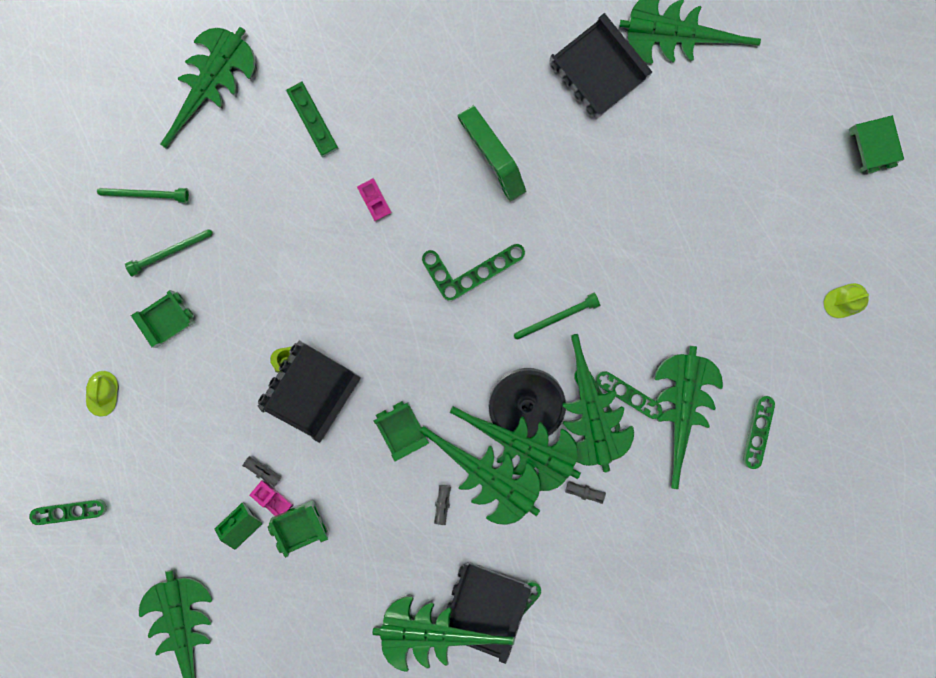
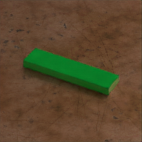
[286,81,339,158]

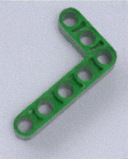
[457,105,527,202]
[422,244,525,302]

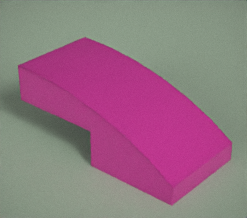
[357,178,392,221]
[249,480,293,516]

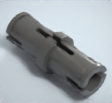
[242,456,281,487]
[565,481,606,504]
[434,485,451,525]

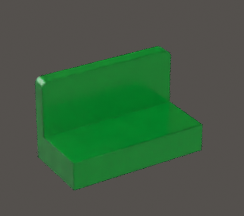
[214,503,262,550]

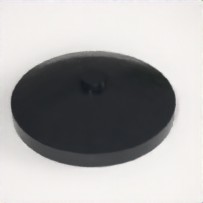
[489,368,566,438]

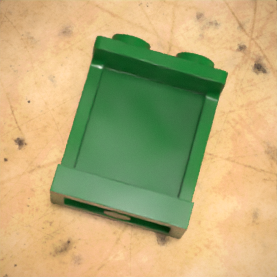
[849,115,905,174]
[130,290,195,348]
[373,401,430,462]
[268,500,329,558]

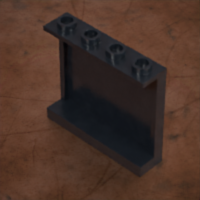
[549,13,652,119]
[258,340,361,443]
[446,562,533,664]

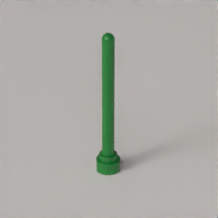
[97,188,189,203]
[125,229,213,277]
[514,292,601,340]

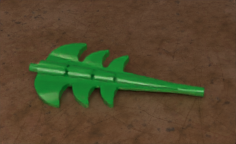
[619,0,761,64]
[160,27,255,148]
[562,334,634,473]
[654,346,723,489]
[449,406,581,491]
[419,426,540,525]
[139,570,212,678]
[372,597,515,672]

